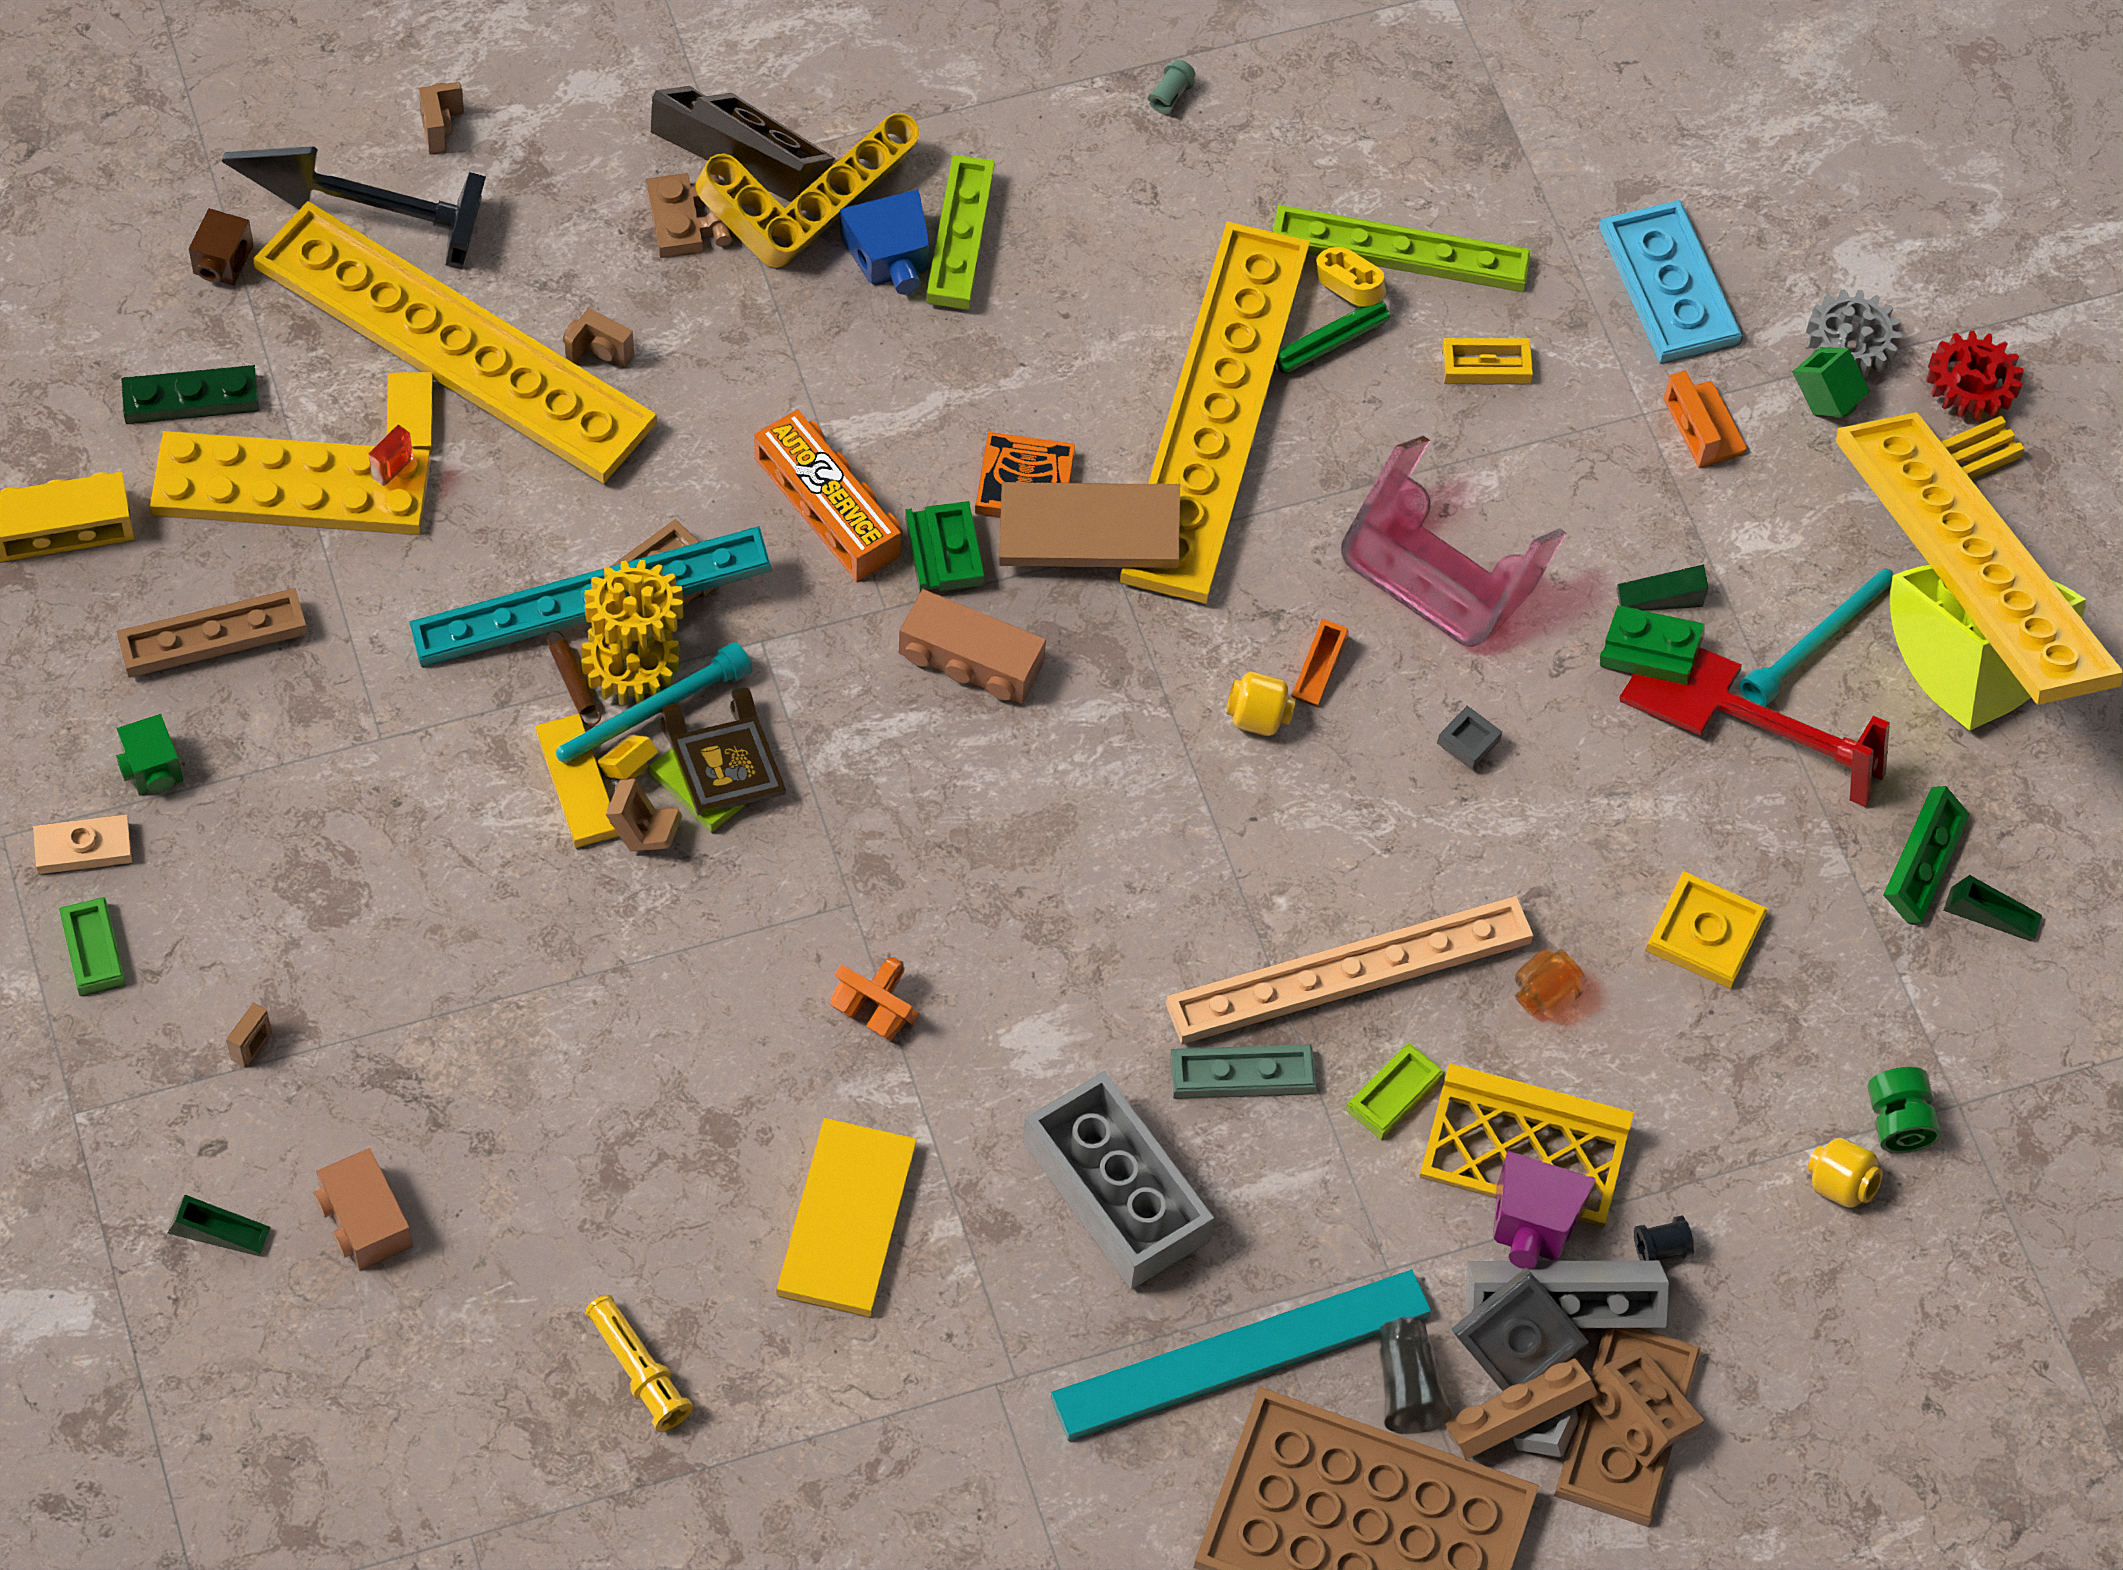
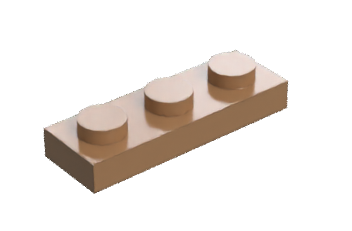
[1444,1358,1598,1460]

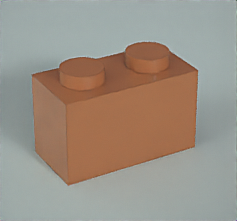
[313,1148,413,1271]

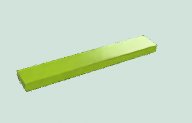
[1273,204,1531,292]

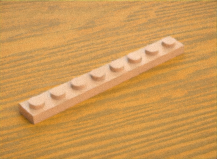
[1166,896,1533,1045]

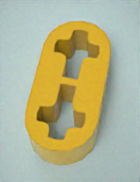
[1316,247,1386,307]

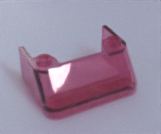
[1341,436,1567,647]

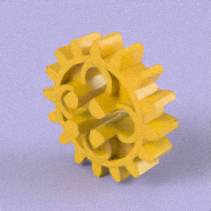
[584,560,684,649]
[581,611,680,705]

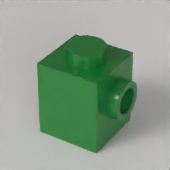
[1792,347,1870,418]
[116,714,183,796]

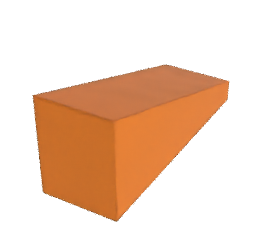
[1291,618,1349,707]

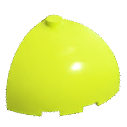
[1890,565,2086,731]

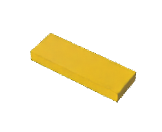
[535,713,619,848]

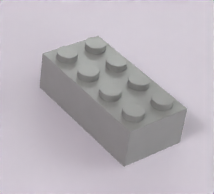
[1023,1071,1214,1290]

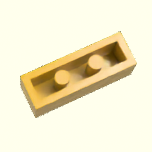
[0,471,135,562]

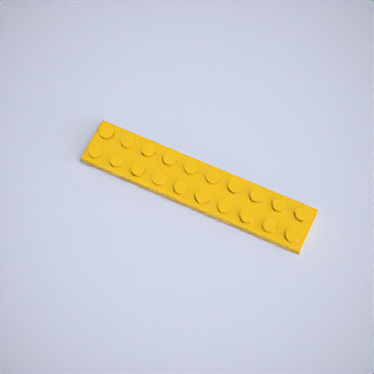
[253,201,657,484]
[1120,221,1310,604]
[1836,412,2123,705]

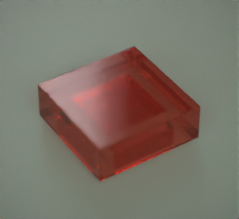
[368,424,413,486]

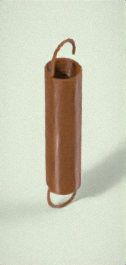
[546,631,601,726]

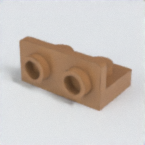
[1588,1347,1705,1467]

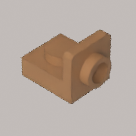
[418,82,464,154]
[563,307,634,368]

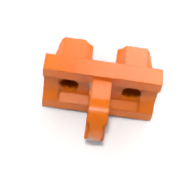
[830,957,920,1042]

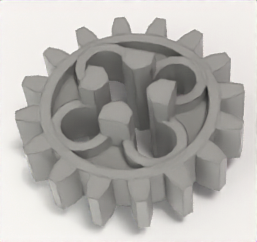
[1806,289,1902,378]

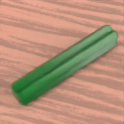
[1276,301,1390,373]

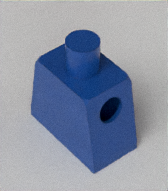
[840,189,930,295]

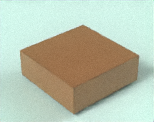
[226,1002,272,1067]

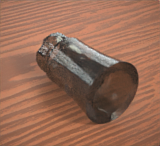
[1379,1317,1452,1434]

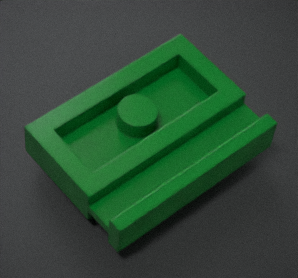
[905,501,984,593]
[1600,605,1705,685]

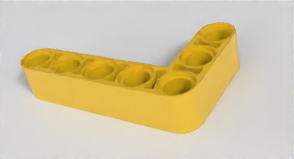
[695,113,920,268]

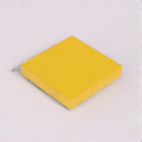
[1645,871,1768,989]

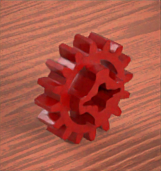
[1926,331,2024,420]

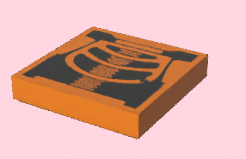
[975,432,1075,517]

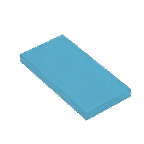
[1599,200,1742,364]

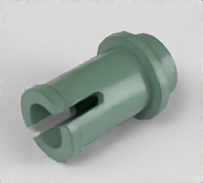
[1147,60,1196,114]

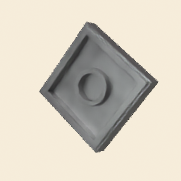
[1451,1267,1589,1391]

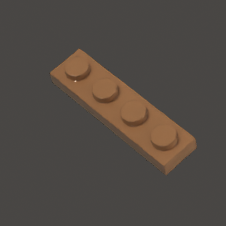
[117,588,308,678]

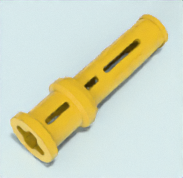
[585,1294,694,1432]

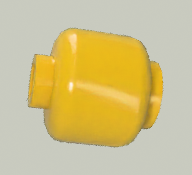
[1226,672,1295,736]
[1808,1138,1883,1208]

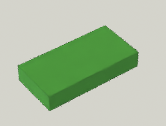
[59,897,126,996]

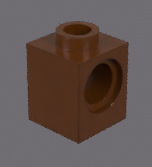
[189,208,254,285]

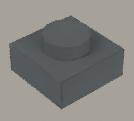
[1437,705,1502,770]

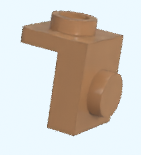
[606,779,682,852]

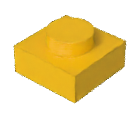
[596,735,659,780]

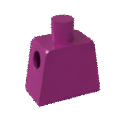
[1493,1151,1595,1269]

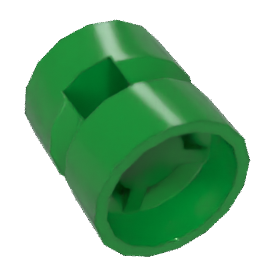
[1867,1067,1942,1153]

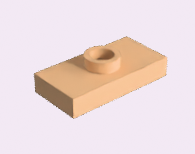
[33,815,132,874]

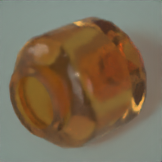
[1514,949,1585,1018]

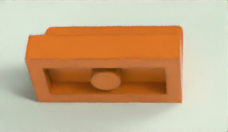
[1663,370,1746,468]

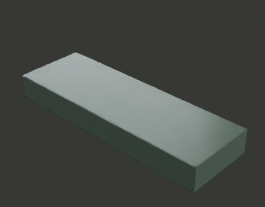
[1170,1044,1316,1099]

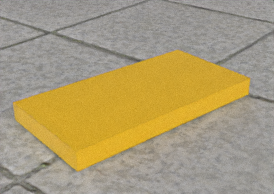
[776,1118,917,1317]

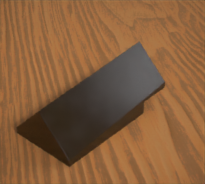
[650,86,835,202]

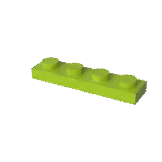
[926,155,995,310]

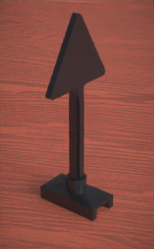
[222,146,486,270]

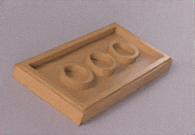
[999,482,1180,568]
[1554,1328,1701,1527]

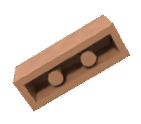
[899,589,1046,704]

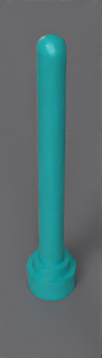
[1739,568,1894,707]
[556,642,752,763]

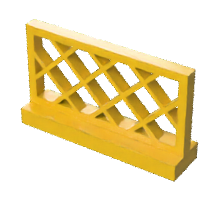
[1419,1063,1634,1227]

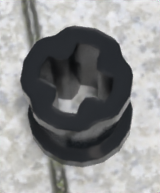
[1634,1215,1694,1261]

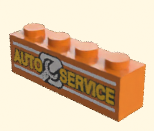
[754,409,903,582]

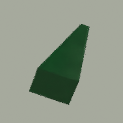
[1616,564,1709,611]
[1943,875,2042,941]
[167,1195,270,1256]

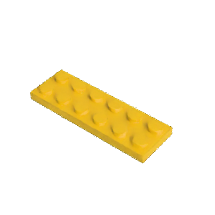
[150,431,431,535]

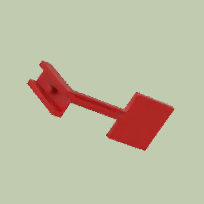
[1619,647,1890,807]

